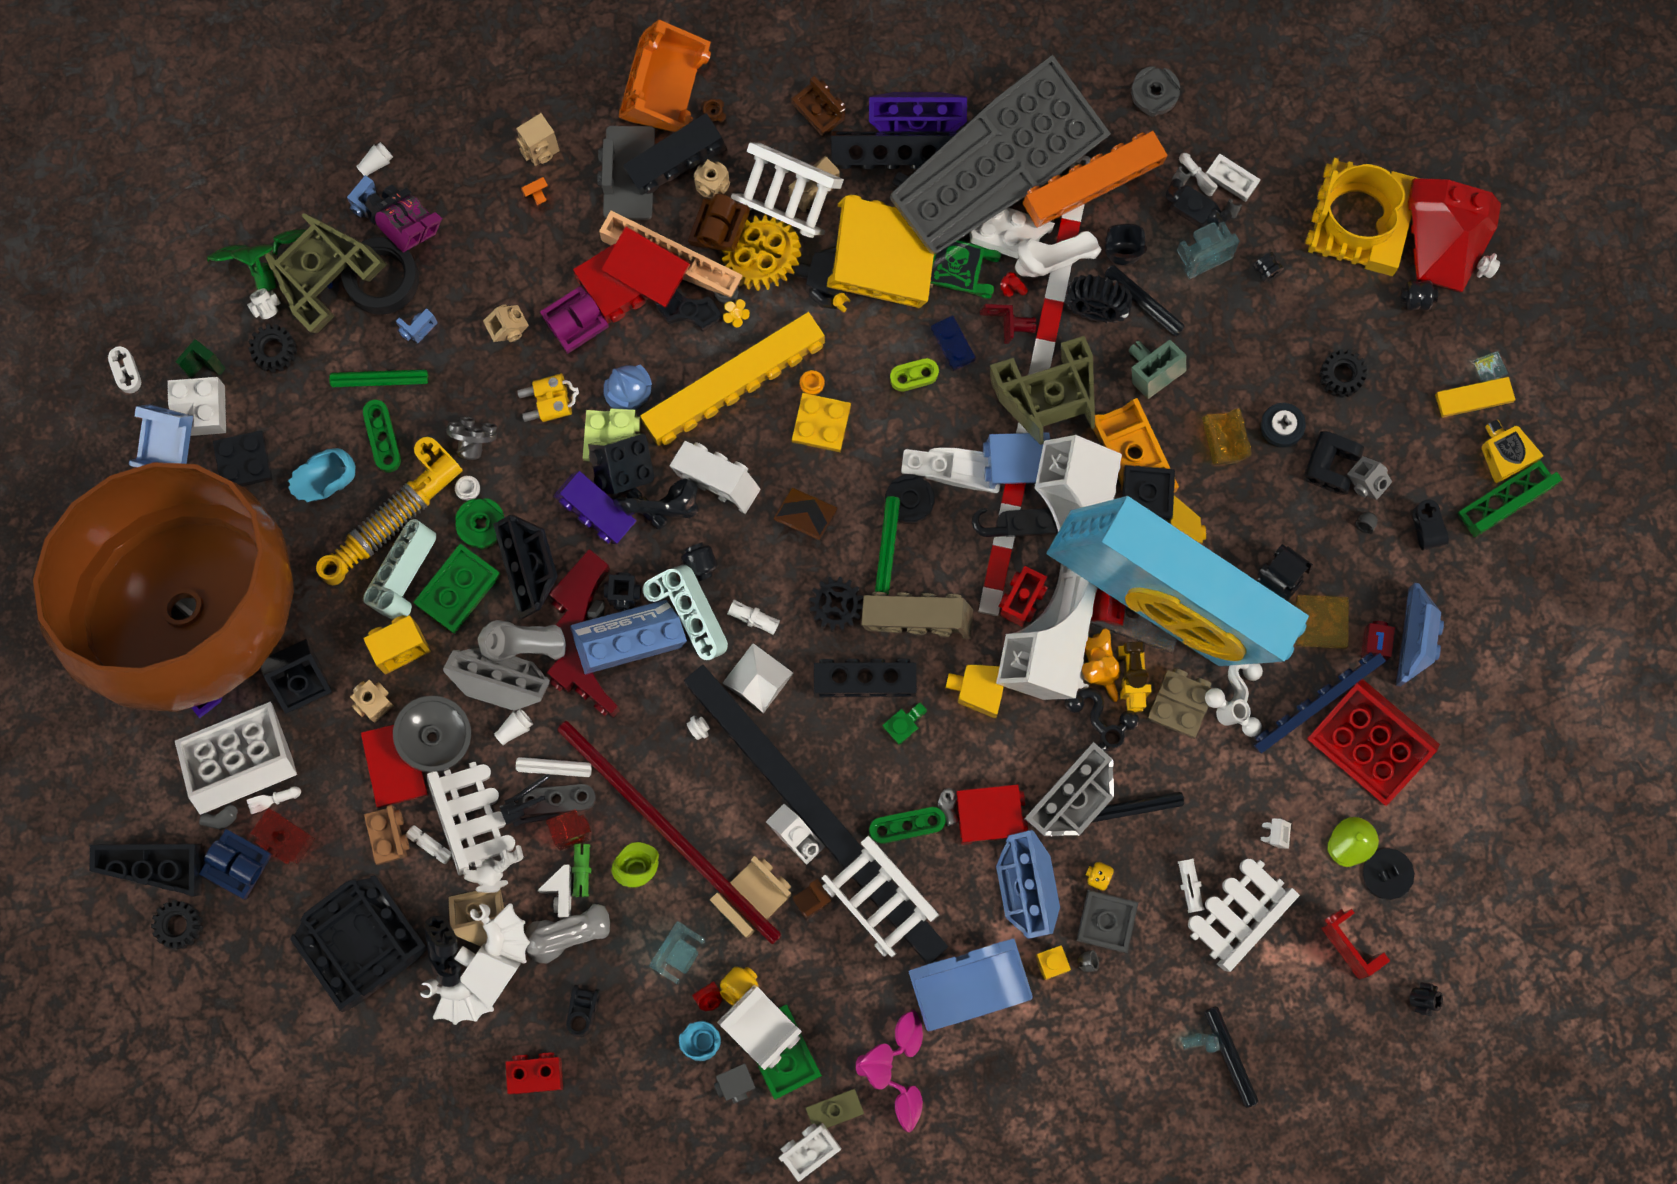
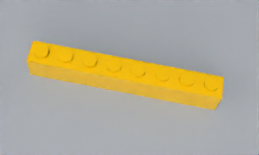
[640,312,825,446]

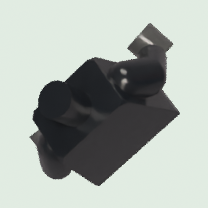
[1166,167,1242,233]

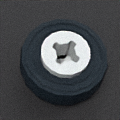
[1260,402,1306,448]

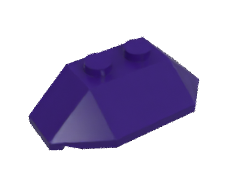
[869,92,967,131]

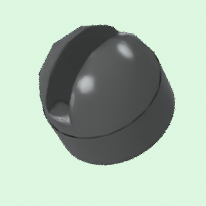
[1355,512,1378,534]
[1077,950,1099,972]

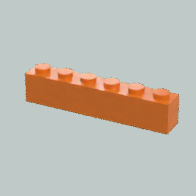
[1023,131,1168,228]

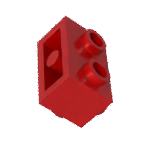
[998,566,1048,627]
[506,1053,563,1094]

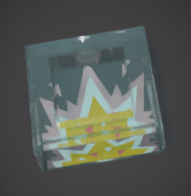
[1473,351,1508,382]

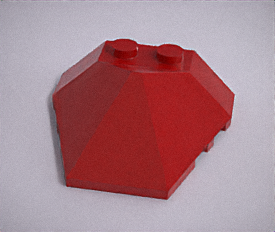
[1408,178,1501,292]

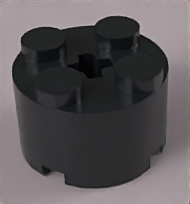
[1257,544,1313,601]

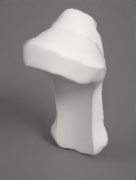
[1015,231,1102,277]

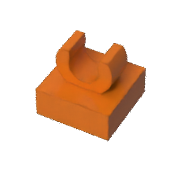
[521,177,548,205]

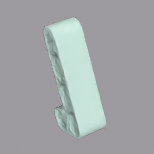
[363,519,436,619]
[643,565,728,660]

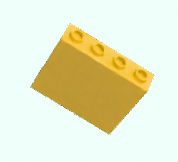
[827,195,934,308]

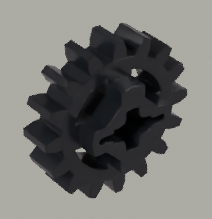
[809,577,863,632]

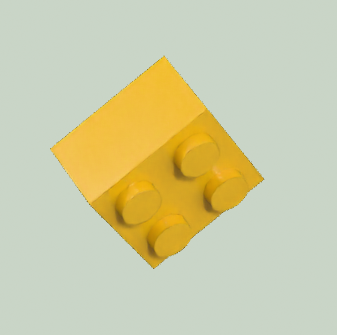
[363,615,431,675]

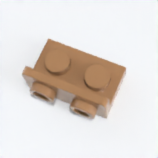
[364,805,410,865]

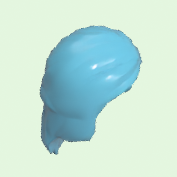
[288,448,356,503]

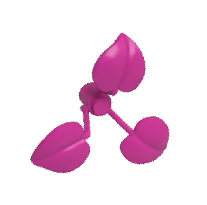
[856,1009,923,1133]

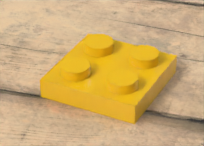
[792,393,851,453]

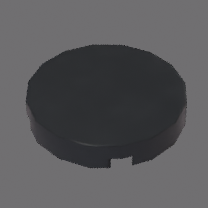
[885,474,935,524]

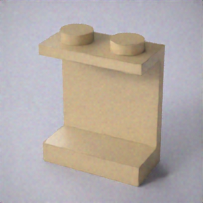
[710,856,791,939]

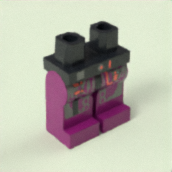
[365,184,442,252]

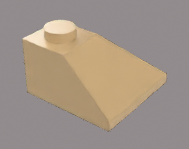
[449,889,504,946]

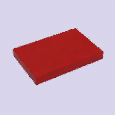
[601,227,691,307]
[361,725,428,808]

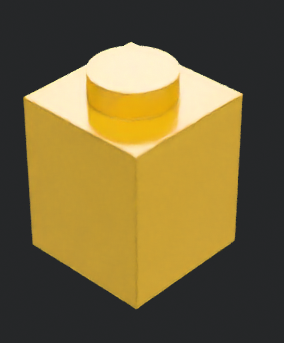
[1035,945,1071,981]

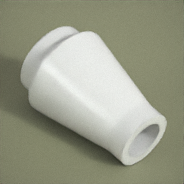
[356,142,393,176]
[494,709,533,745]

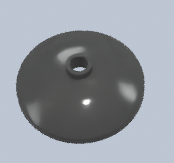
[393,696,471,772]

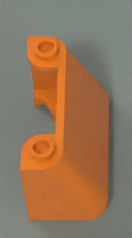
[619,19,711,132]

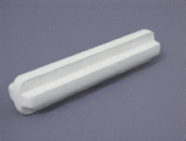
[515,757,592,777]

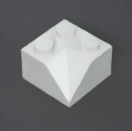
[168,377,226,436]

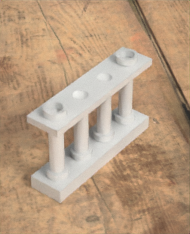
[731,142,844,238]
[822,836,939,957]

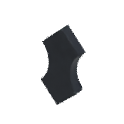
[655,290,723,331]

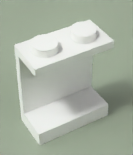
[717,984,802,1070]

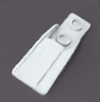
[901,448,1000,493]

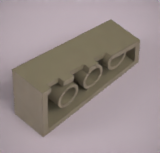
[861,592,973,639]

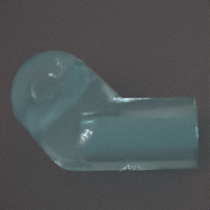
[1181,1033,1220,1053]

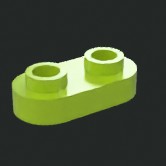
[890,358,939,391]

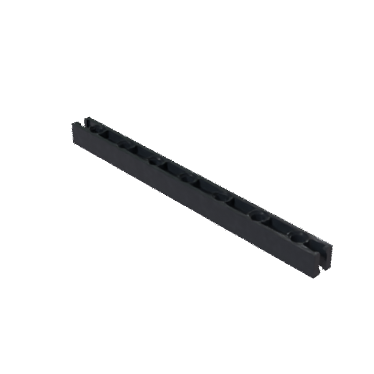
[684,664,949,964]

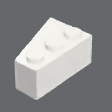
[670,441,761,514]

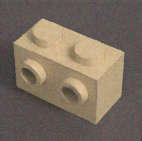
[516,113,560,166]

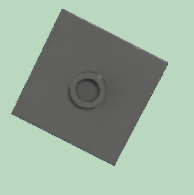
[1076,890,1139,954]

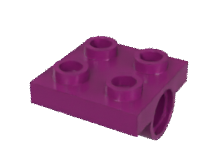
[540,286,609,354]

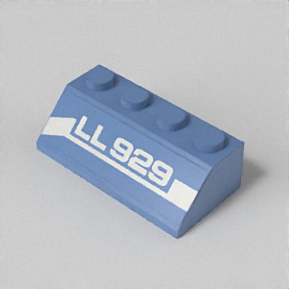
[570,600,687,674]

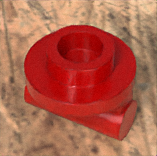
[1001,272,1028,297]
[692,981,723,1011]

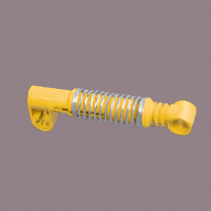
[316,437,463,586]

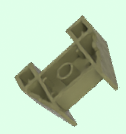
[265,213,387,333]
[990,336,1095,445]

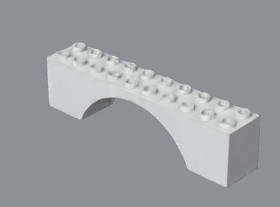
[996,435,1122,700]

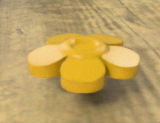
[723,299,750,328]

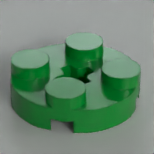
[455,498,505,550]

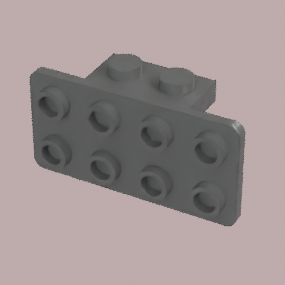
[597,126,655,220]

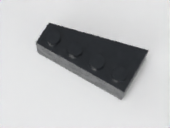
[89,843,202,896]

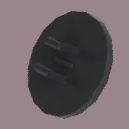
[1362,848,1415,900]

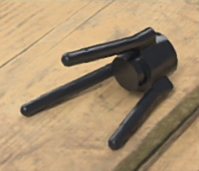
[499,774,559,827]

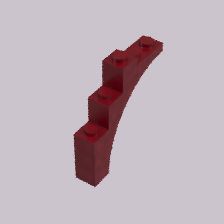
[547,549,620,718]

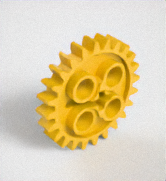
[722,214,802,291]

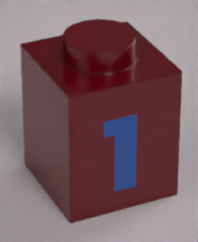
[1361,621,1395,661]

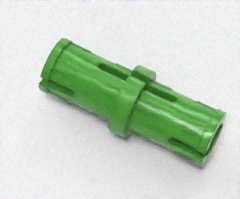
[571,844,592,897]

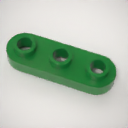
[363,400,401,473]
[869,807,946,844]

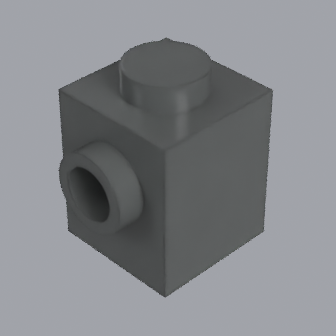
[714,1064,756,1104]

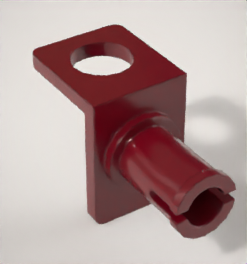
[980,304,1036,344]

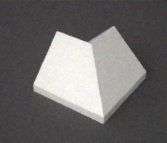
[722,644,794,714]

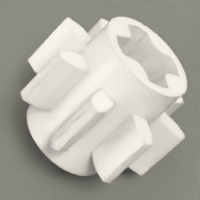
[247,288,281,319]

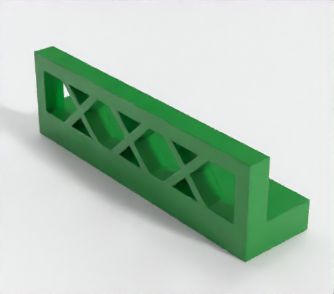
[1457,460,1563,538]

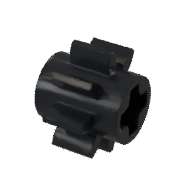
[1410,982,1443,1016]

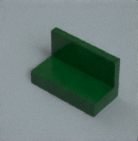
[175,339,226,379]

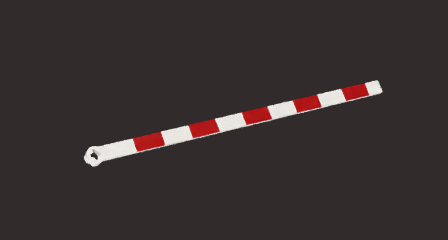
[978,155,1091,616]

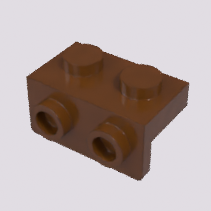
[791,76,846,137]

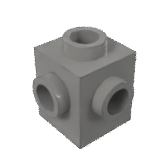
[1347,456,1392,500]

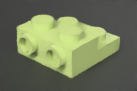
[583,409,641,461]

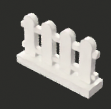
[427,762,515,876]
[1188,859,1300,972]

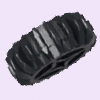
[1065,274,1133,324]

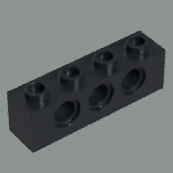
[814,658,917,698]

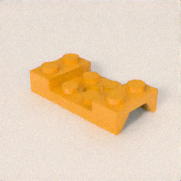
[1093,398,1179,493]

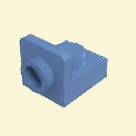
[347,175,377,219]
[396,308,438,344]

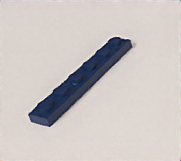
[1253,652,1386,754]

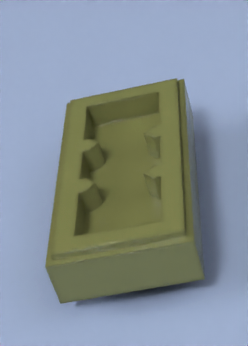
[806,1089,864,1128]

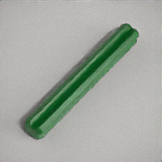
[329,369,429,387]
[875,496,900,596]

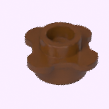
[700,99,726,122]

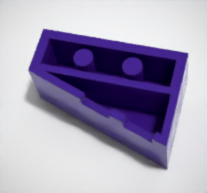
[553,471,637,544]

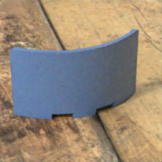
[908,939,1033,1031]

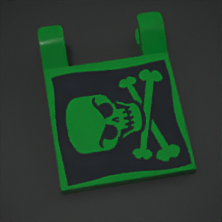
[930,241,1001,299]

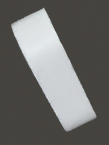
[108,346,141,394]

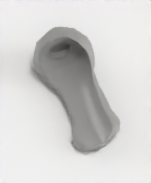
[477,620,566,662]
[525,904,610,963]

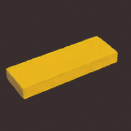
[1435,377,1515,418]

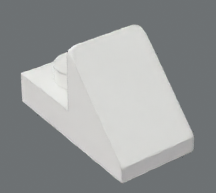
[538,865,572,919]

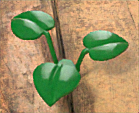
[206,229,306,291]

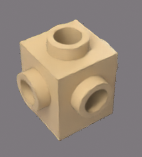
[694,159,730,199]
[483,305,529,342]
[350,680,394,723]

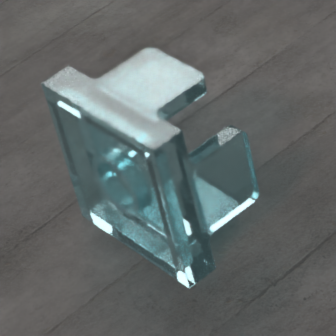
[1177,221,1240,279]
[649,921,706,985]

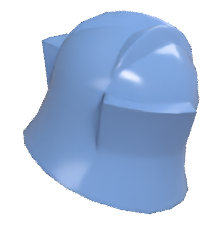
[604,365,652,410]

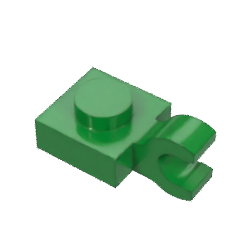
[882,702,927,746]

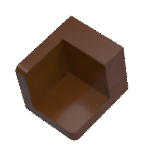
[793,879,832,920]

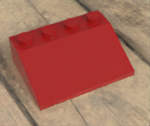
[1307,679,1440,806]

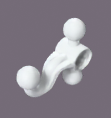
[1205,664,1263,737]

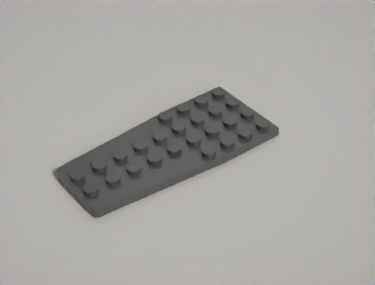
[890,55,1111,254]

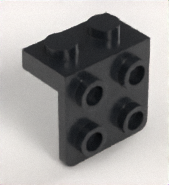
[588,434,654,494]

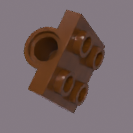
[688,194,750,252]

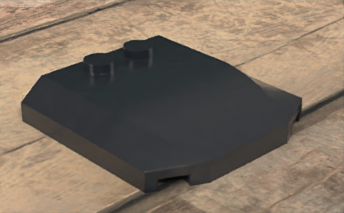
[290,875,427,1012]

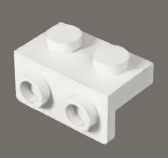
[778,1123,842,1182]

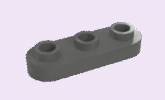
[518,784,596,816]

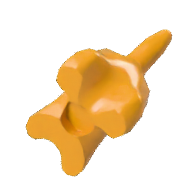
[1082,628,1121,702]

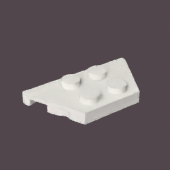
[969,207,1055,259]

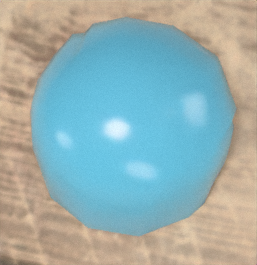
[679,1021,721,1061]

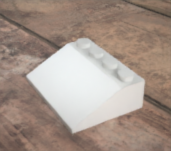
[175,701,297,815]

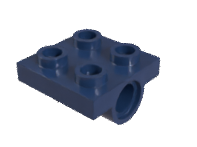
[199,829,272,900]

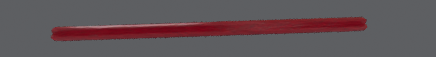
[557,721,781,944]

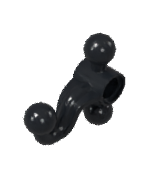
[1064,688,1140,752]

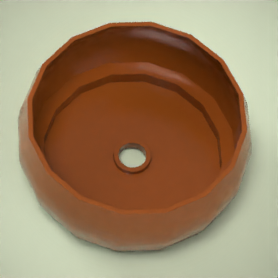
[33,462,294,712]

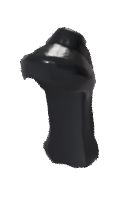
[613,479,699,519]

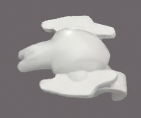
[463,845,524,893]

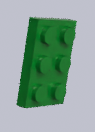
[413,543,501,634]
[756,1004,822,1100]

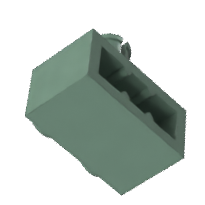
[1129,340,1186,399]

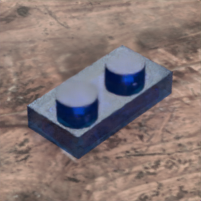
[931,315,976,371]

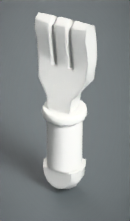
[1179,153,1218,196]
[246,786,301,814]

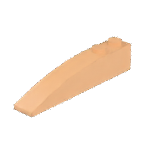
[599,211,743,298]

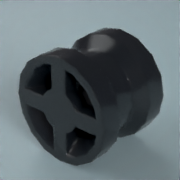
[1252,252,1284,283]

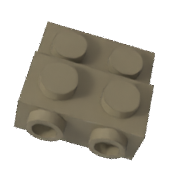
[1147,668,1211,739]

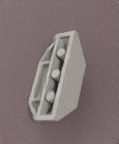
[443,648,550,711]
[1024,742,1114,836]

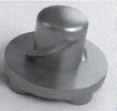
[446,417,497,460]

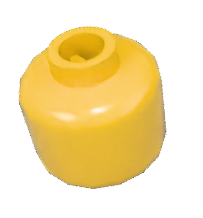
[720,966,759,1006]

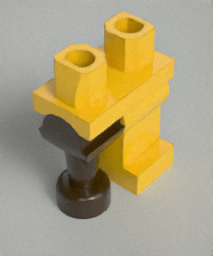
[1116,641,1151,712]

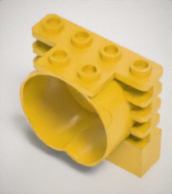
[1305,157,1421,276]

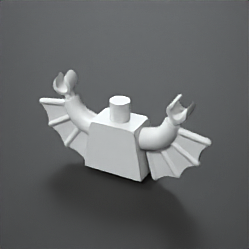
[420,903,530,1025]

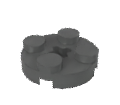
[1131,66,1180,117]

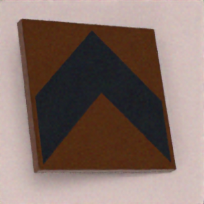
[773,488,838,540]

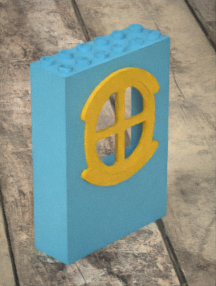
[1046,496,1309,666]

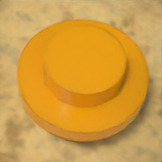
[800,370,825,395]

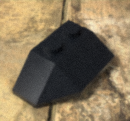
[493,515,558,619]

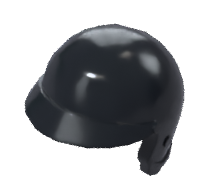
[1104,224,1147,266]

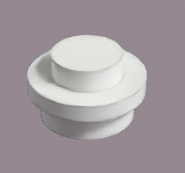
[455,476,480,501]
[687,715,710,740]

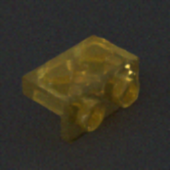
[1202,409,1251,465]

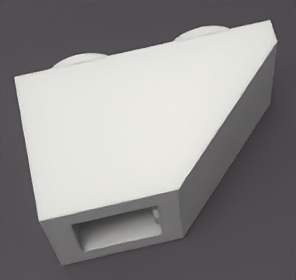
[766,804,825,865]

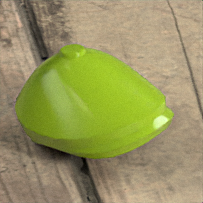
[1328,817,1379,867]
[611,842,659,888]

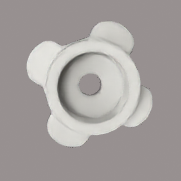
[1477,253,1500,278]

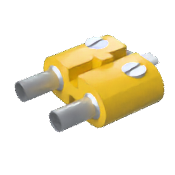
[517,373,579,422]

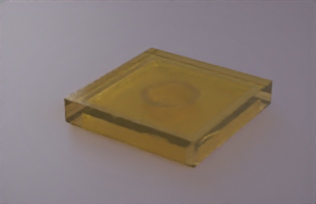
[1296,595,1349,649]

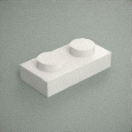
[1206,154,1260,202]

